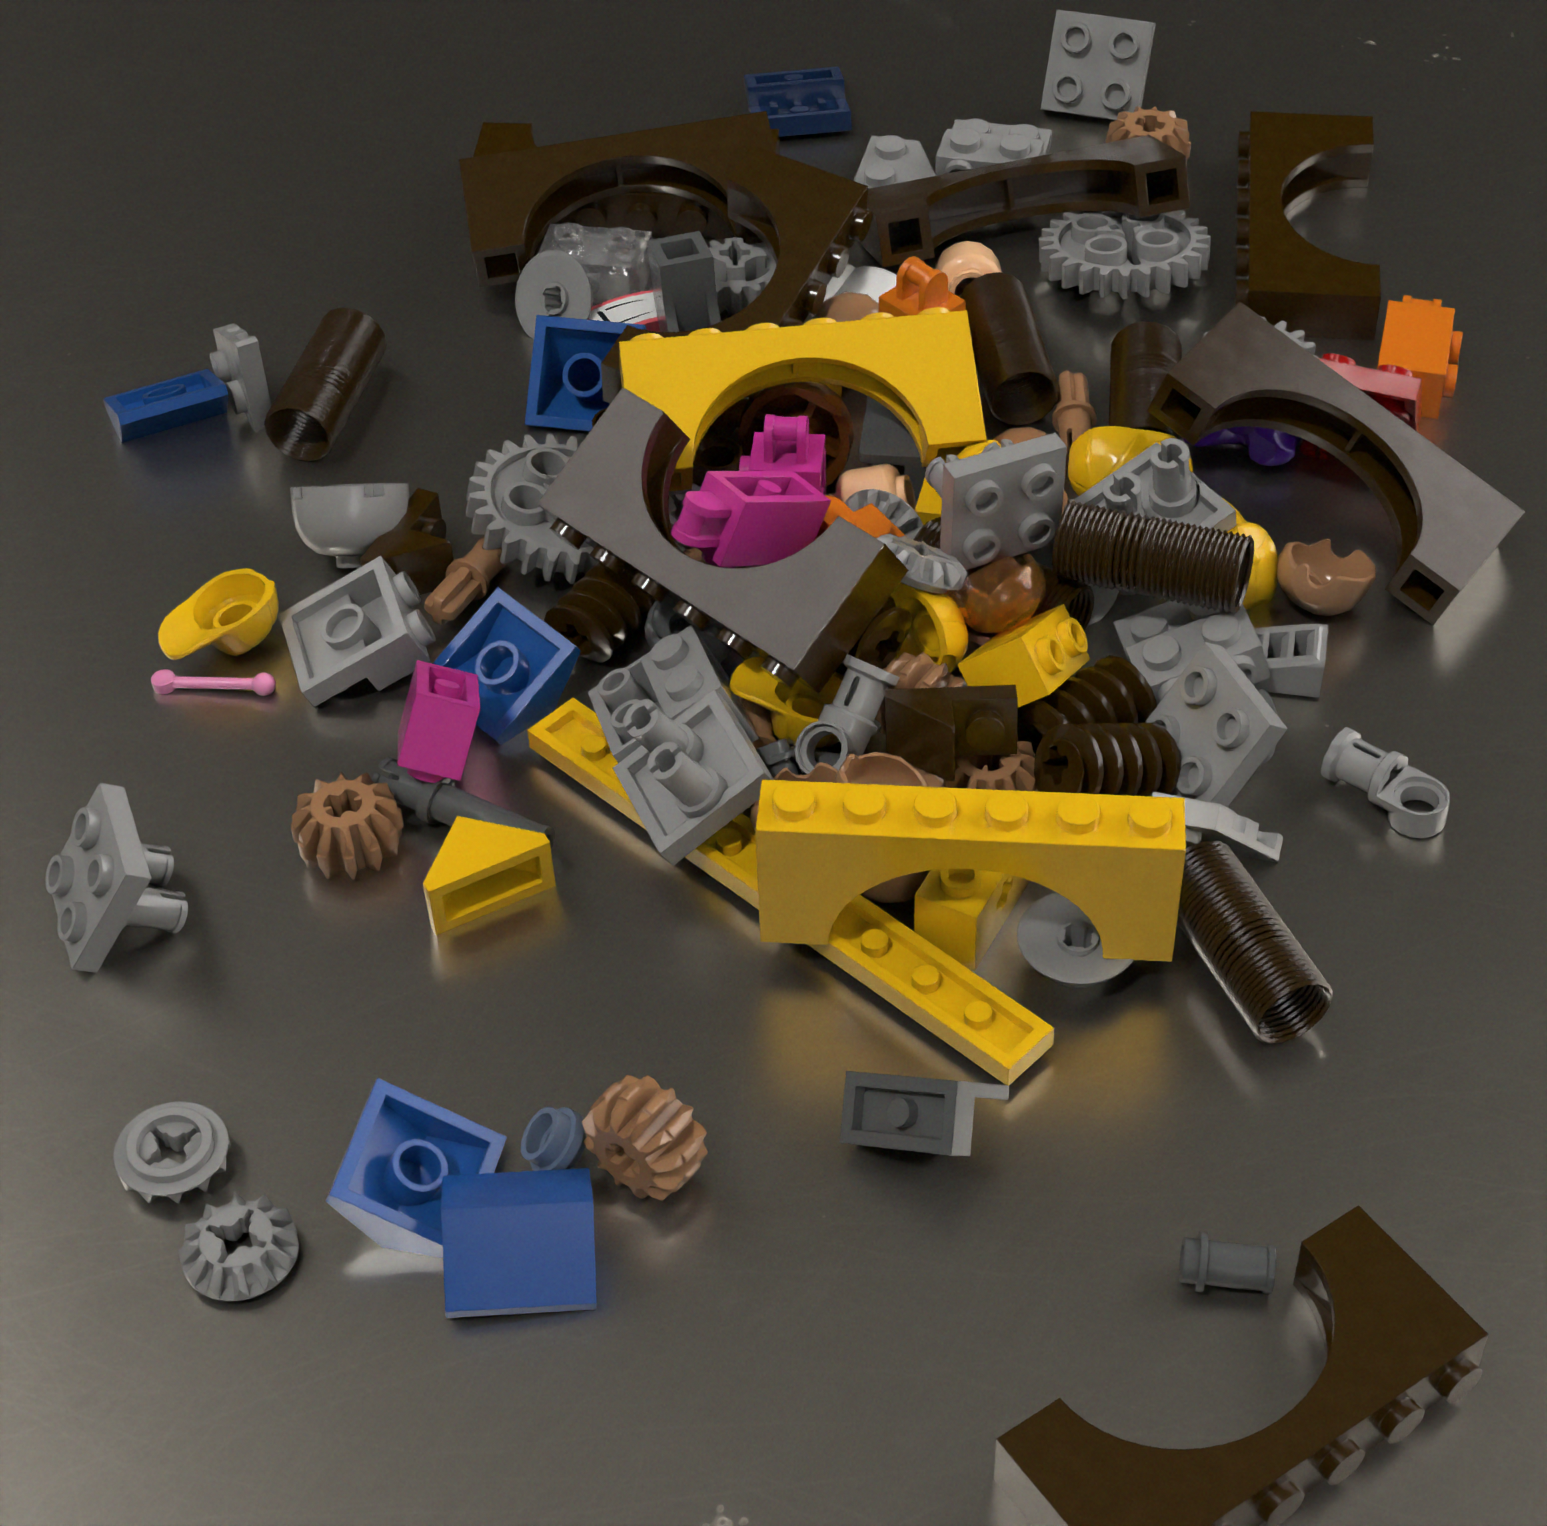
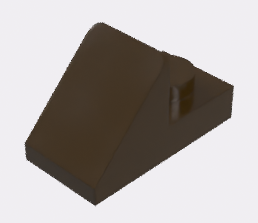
[359,488,454,595]
[885,685,1018,781]

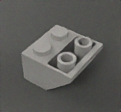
[588,625,759,763]

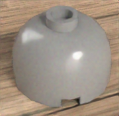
[290,483,409,568]

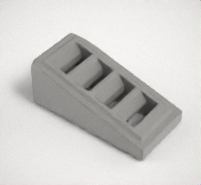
[1253,624,1328,698]

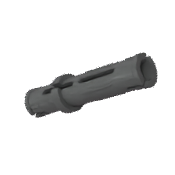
[372,757,555,849]

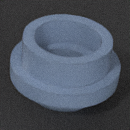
[521,1106,586,1171]

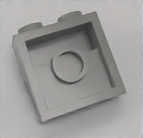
[935,118,1052,176]
[279,556,435,707]
[1113,600,1271,706]

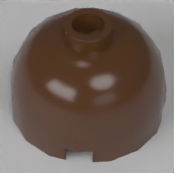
[738,382,854,487]

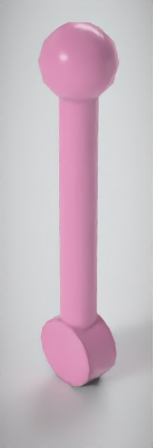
[151,669,276,696]

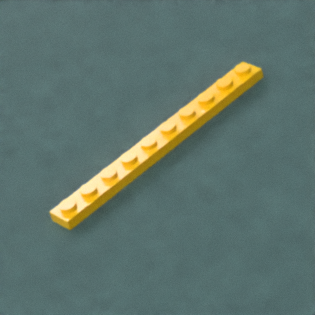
[527,697,1054,1086]

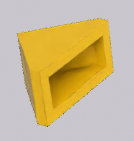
[423,816,556,936]

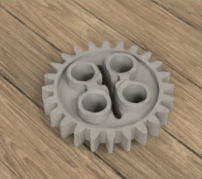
[1039,210,1211,299]
[466,433,598,584]

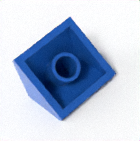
[525,315,646,432]
[441,1168,597,1318]

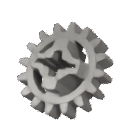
[709,237,776,315]

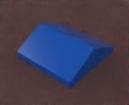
[103,369,229,443]
[432,587,581,745]
[325,1078,507,1258]

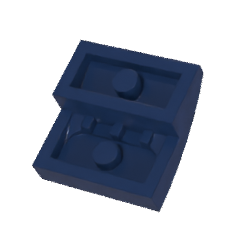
[744,66,852,137]

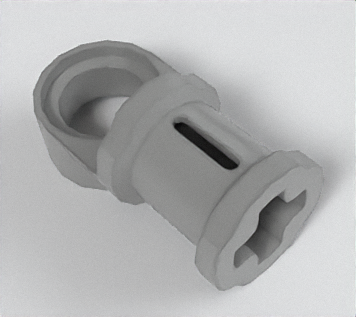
[795,654,900,774]
[1321,727,1450,838]

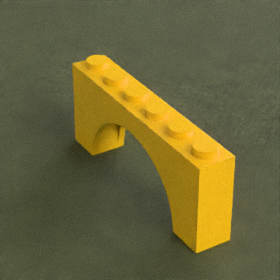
[619,307,987,491]
[756,779,1186,962]

